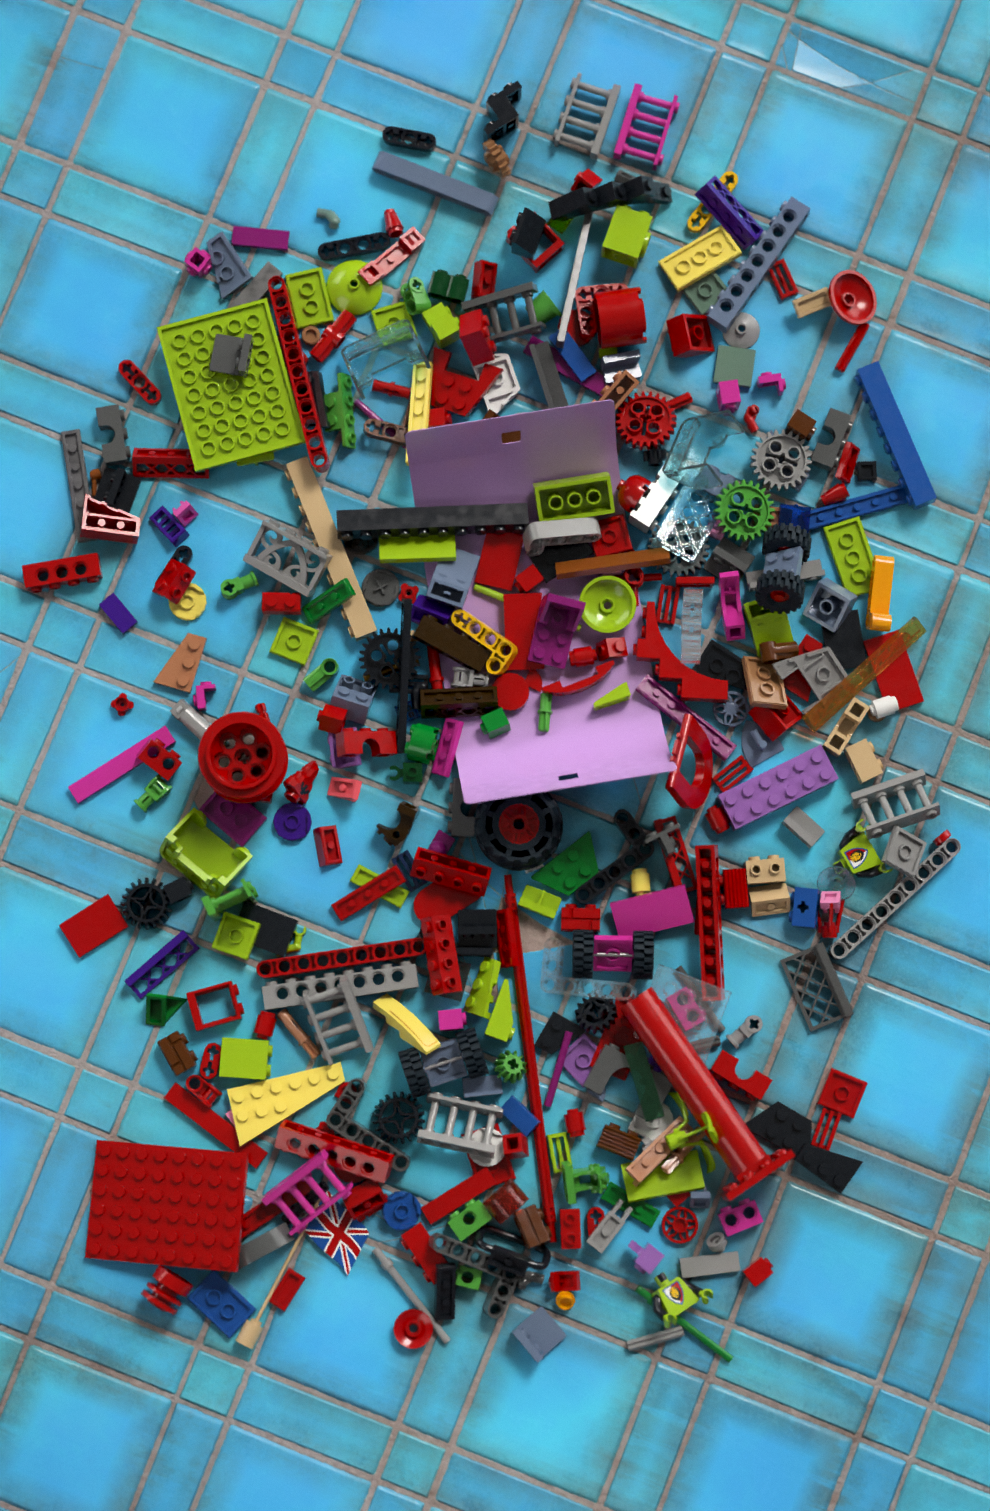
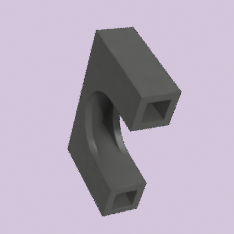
[582,1043,672,1123]

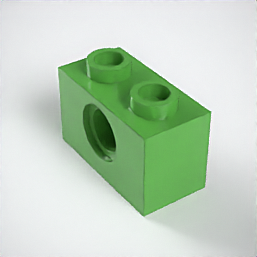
[447,1198,493,1241]

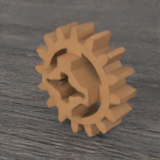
[482,138,511,179]

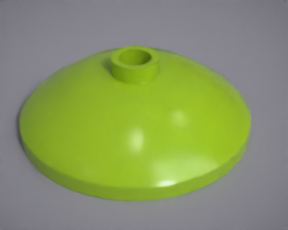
[326,260,383,316]
[579,576,636,633]

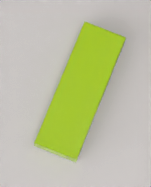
[350,864,410,909]

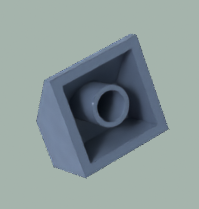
[802,577,858,633]

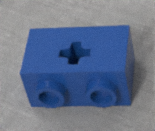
[789,887,820,929]

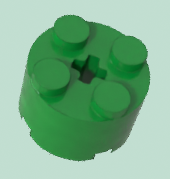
[404,723,441,766]

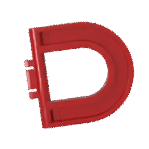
[665,714,713,809]

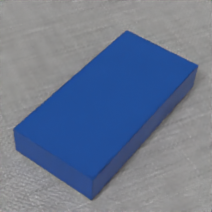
[501,1095,541,1137]

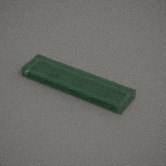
[623,1041,665,1122]

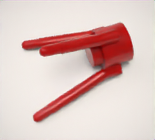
[817,899,845,938]

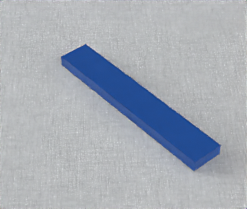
[800,485,907,532]

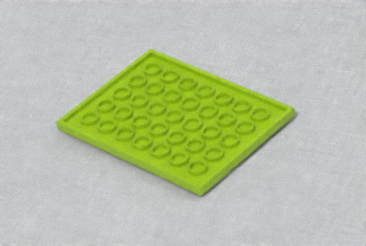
[157,298,306,472]

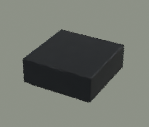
[856,461,877,482]

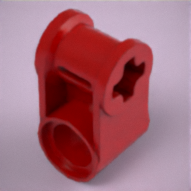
[186,1075,223,1109]

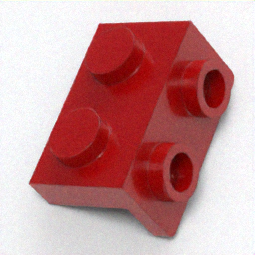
[152,559,196,604]

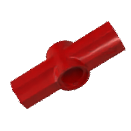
[309,309,357,364]

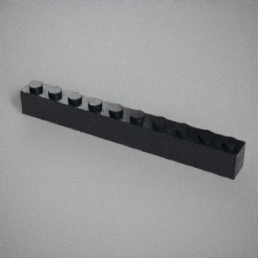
[336,503,529,541]

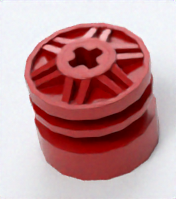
[141,1265,193,1315]

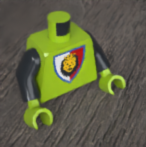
[832,819,893,878]
[652,1272,713,1328]

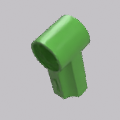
[303,658,339,692]

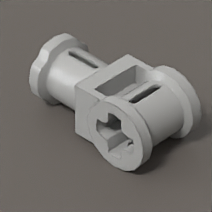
[450,667,490,688]
[726,1015,763,1049]

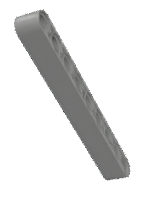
[829,838,961,960]

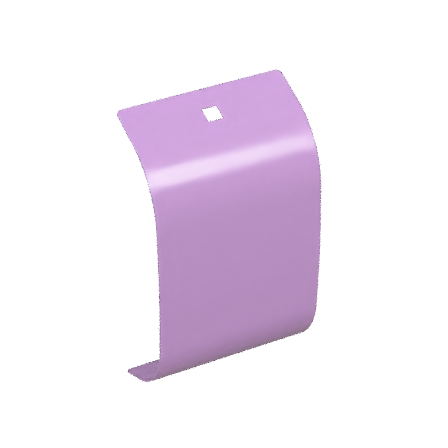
[405,400,677,804]

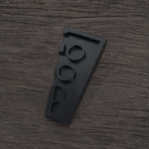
[692,639,747,691]

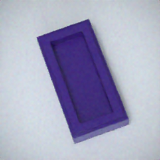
[99,593,138,634]

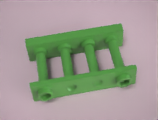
[201,878,258,922]

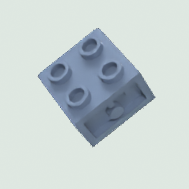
[512,1306,566,1363]

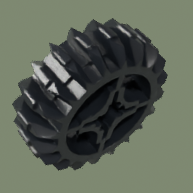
[121,877,173,930]
[373,1092,425,1144]

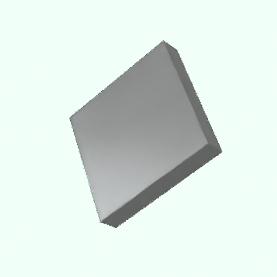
[881,826,927,878]

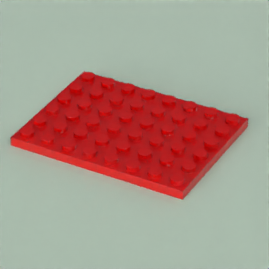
[85,1140,249,1272]

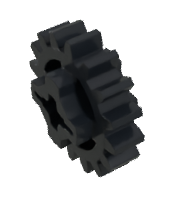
[575,993,618,1034]

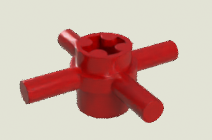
[614,550,662,607]

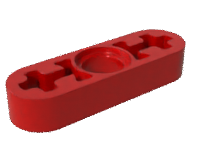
[118,360,162,406]

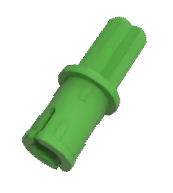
[537,693,553,732]

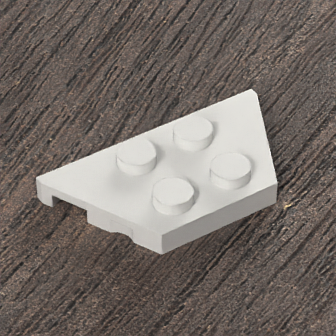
[469,353,521,414]

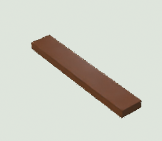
[555,546,671,580]

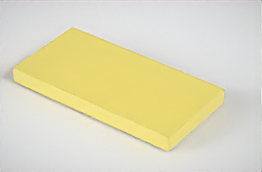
[658,225,742,292]

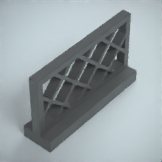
[780,942,854,1031]

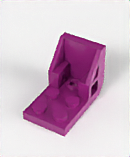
[527,593,586,670]

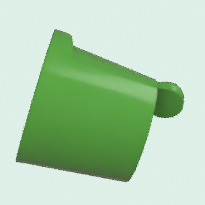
[525,290,562,324]

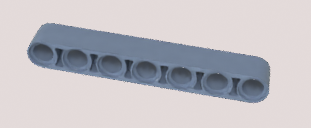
[372,151,499,216]

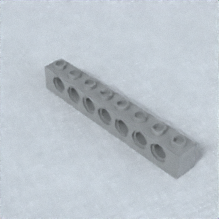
[262,961,419,1011]

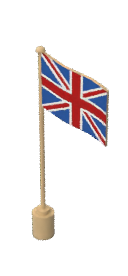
[235,1191,369,1350]

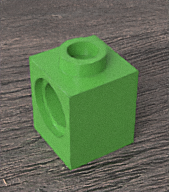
[456,1265,483,1290]

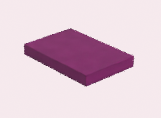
[199,792,267,847]

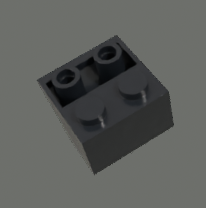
[509,207,546,260]

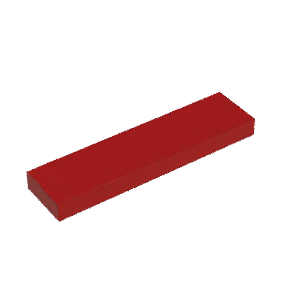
[331,865,407,921]
[421,1167,497,1224]

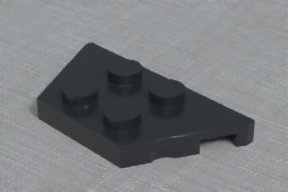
[746,1102,812,1156]

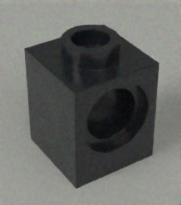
[163,876,195,905]

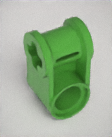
[400,277,431,315]

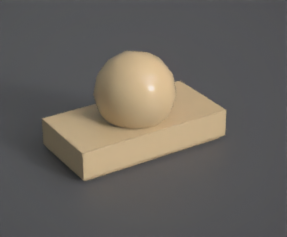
[791,287,831,319]

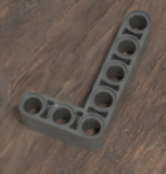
[326,1078,411,1172]
[428,1233,519,1319]

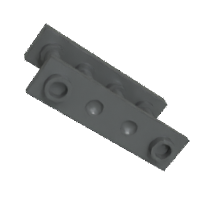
[461,281,547,343]

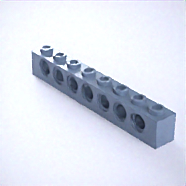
[706,196,810,334]

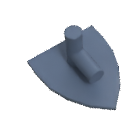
[741,720,784,767]

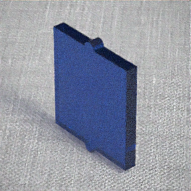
[778,504,811,533]

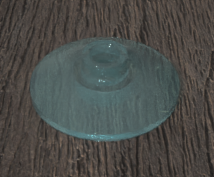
[817,866,856,901]

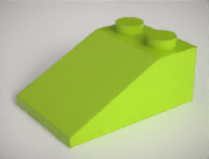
[484,979,515,1043]

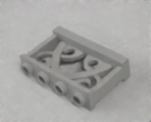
[243,518,333,597]

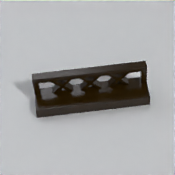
[420,686,498,719]

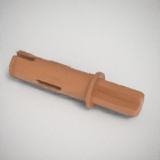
[276,1008,321,1059]
[661,1126,706,1174]

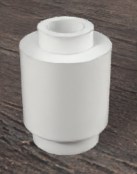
[869,695,899,719]

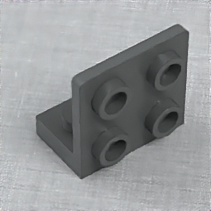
[209,334,254,377]

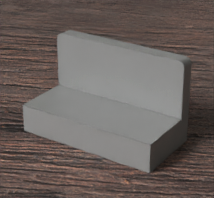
[781,806,825,848]

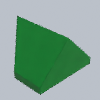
[146,993,188,1026]

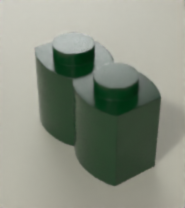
[427,269,469,305]

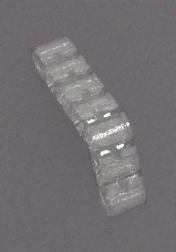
[540,937,637,1002]

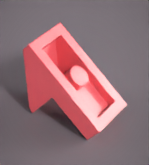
[327,777,362,802]

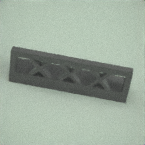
[529,341,569,409]

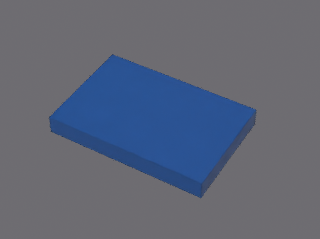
[187,1270,256,1338]

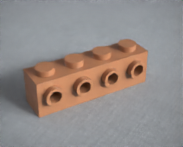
[592,369,640,410]

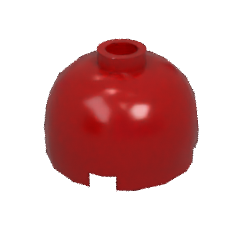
[616,475,651,513]

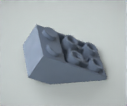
[426,548,480,610]

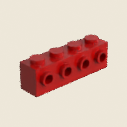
[410,847,492,897]
[420,914,463,996]

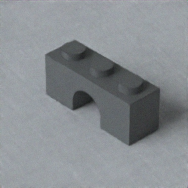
[96,404,131,467]
[811,408,853,471]
[448,778,475,838]

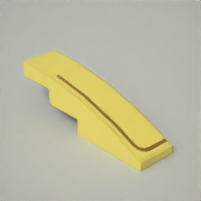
[373,994,441,1055]

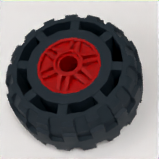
[474,792,563,871]

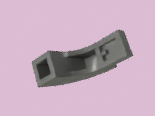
[233,1222,295,1273]

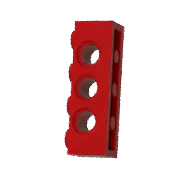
[22,553,103,593]

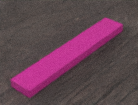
[68,725,176,804]

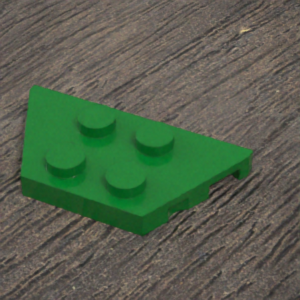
[531,831,599,896]

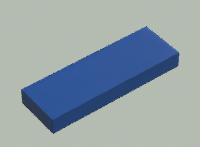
[548,330,597,383]

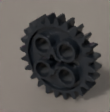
[359,627,421,690]

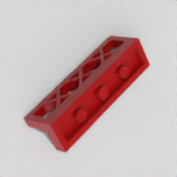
[132,448,209,479]
[653,816,697,892]

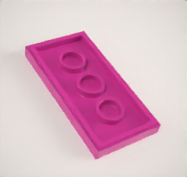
[610,884,695,936]

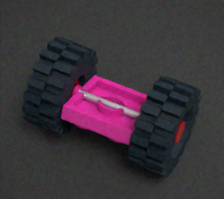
[572,930,654,980]

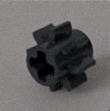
[643,445,667,467]

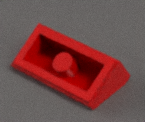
[471,260,498,299]
[313,825,343,867]

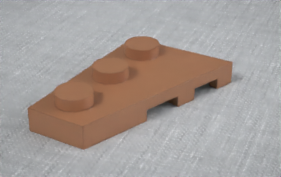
[153,633,207,693]

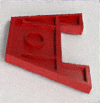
[431,347,504,418]

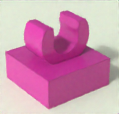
[172,500,198,527]

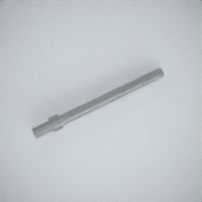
[372,1246,451,1344]

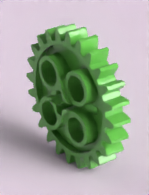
[713,479,775,542]

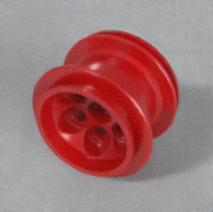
[198,712,288,803]

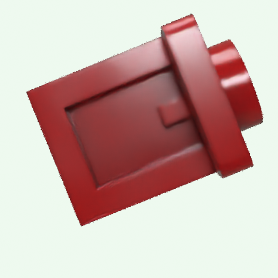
[596,637,628,662]
[549,1270,580,1292]

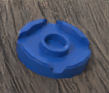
[382,1191,421,1231]

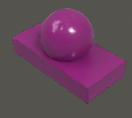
[428,830,456,855]

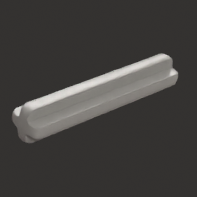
[627,1326,684,1351]

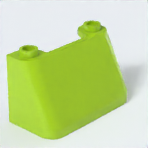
[159,807,253,899]

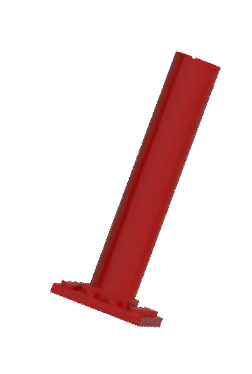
[620,987,795,1201]

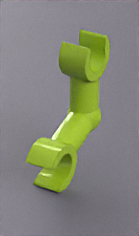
[276,926,307,957]

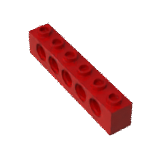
[274,1119,395,1183]

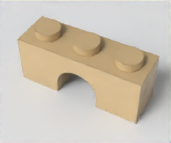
[822,697,870,758]

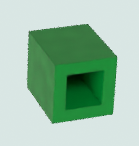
[479,707,511,739]

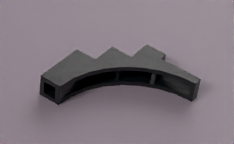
[548,176,673,222]

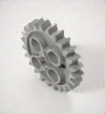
[750,429,812,491]

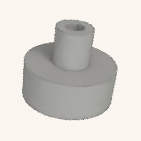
[706,1232,727,1253]

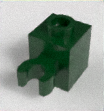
[390,763,423,785]

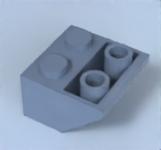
[330,674,378,725]

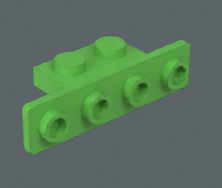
[324,372,356,449]

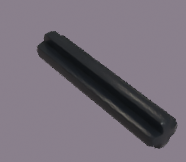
[281,1181,329,1225]

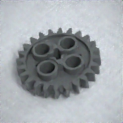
[648,517,710,578]

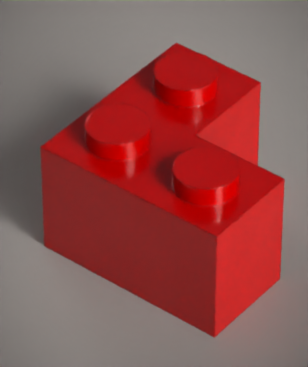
[460,309,497,366]

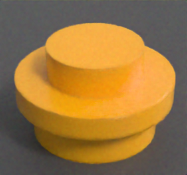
[555,1291,575,1310]

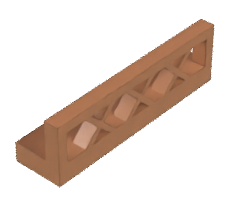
[625,1116,694,1187]

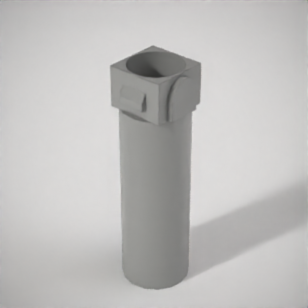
[170,699,230,748]

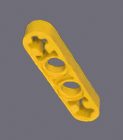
[687,171,738,233]

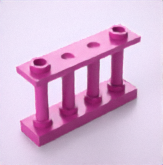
[613,83,680,171]
[261,1149,354,1236]

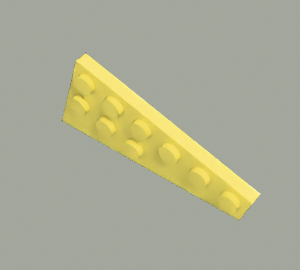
[227,1062,345,1147]

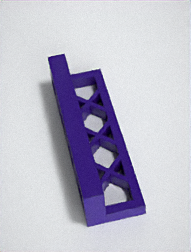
[694,176,764,250]
[124,930,200,999]

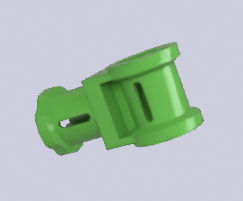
[220,570,259,600]
[134,774,173,813]

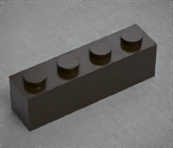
[411,614,491,673]

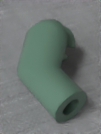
[316,208,340,230]

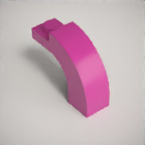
[718,571,746,641]

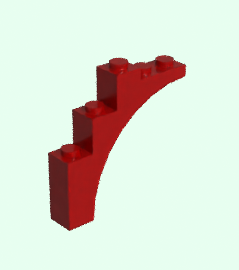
[633,601,728,703]

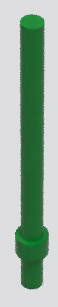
[635,1285,733,1363]

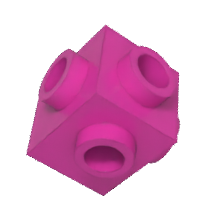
[184,247,212,278]

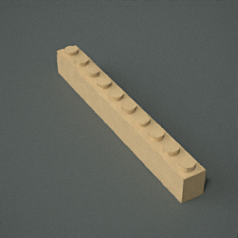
[284,456,378,641]

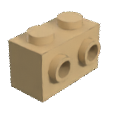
[843,738,884,785]
[744,855,786,885]

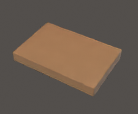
[741,656,788,710]

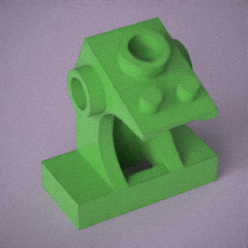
[561,1161,609,1204]

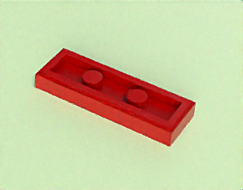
[497,908,519,968]

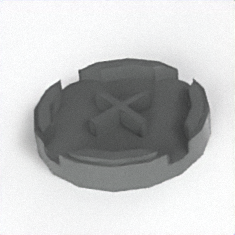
[362,569,400,607]

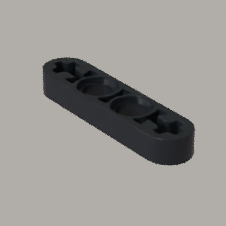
[318,232,390,261]

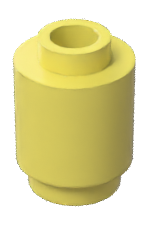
[630,868,651,896]

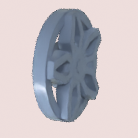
[713,691,749,727]

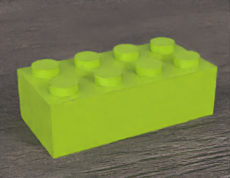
[533,471,615,522]

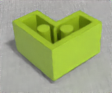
[422,302,460,349]

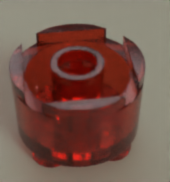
[482,1178,529,1224]

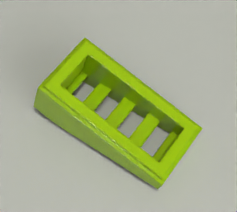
[593,682,631,711]

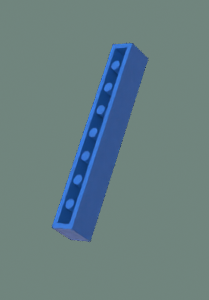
[854,361,937,510]

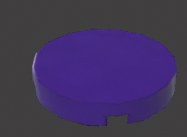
[273,803,312,841]

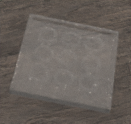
[632,964,732,1064]

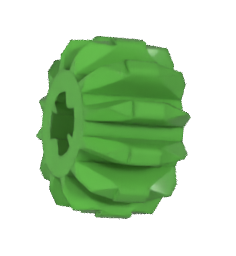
[494,1050,527,1084]

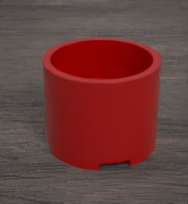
[594,287,647,349]

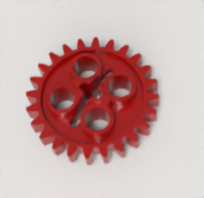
[615,391,677,451]

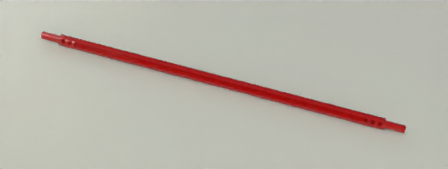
[504,874,557,1242]

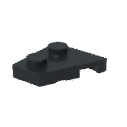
[535,1011,585,1055]

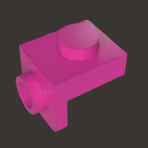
[757,372,786,396]
[193,681,217,711]

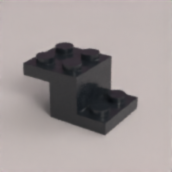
[483,81,522,142]

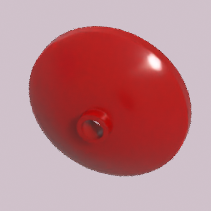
[829,270,877,325]

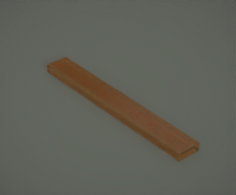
[802,617,927,733]

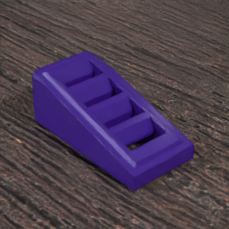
[149,505,190,547]

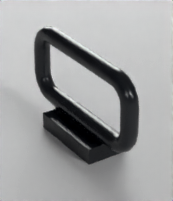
[475,1225,551,1277]

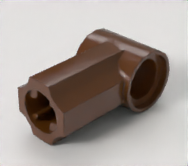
[759,641,799,664]

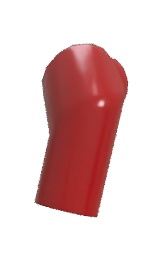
[743,404,759,434]

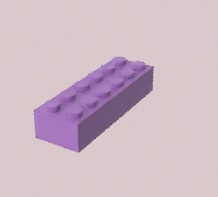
[716,745,839,831]

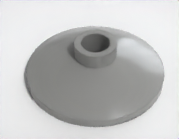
[722,312,760,349]

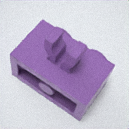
[628,1240,664,1274]

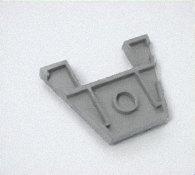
[772,646,850,726]

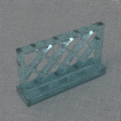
[651,478,720,564]

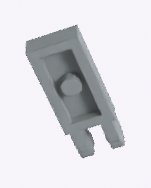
[586,1199,633,1254]

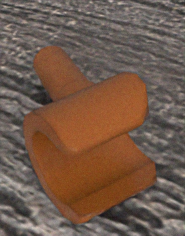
[90,469,102,496]

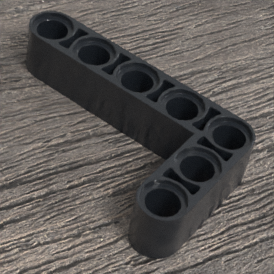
[575,809,654,904]

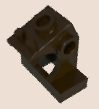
[376,801,421,847]

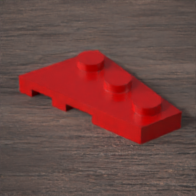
[783,634,823,703]

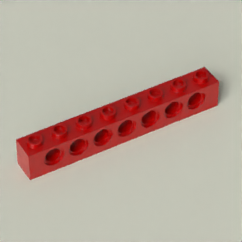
[695,845,725,1001]

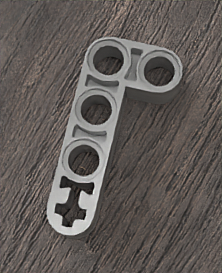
[522,517,602,557]

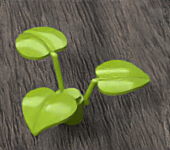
[665,1092,718,1173]

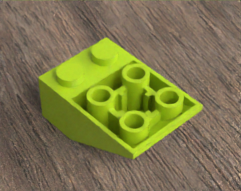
[742,600,794,657]

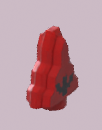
[283,760,319,805]

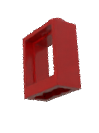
[506,211,565,273]
[186,981,245,1031]

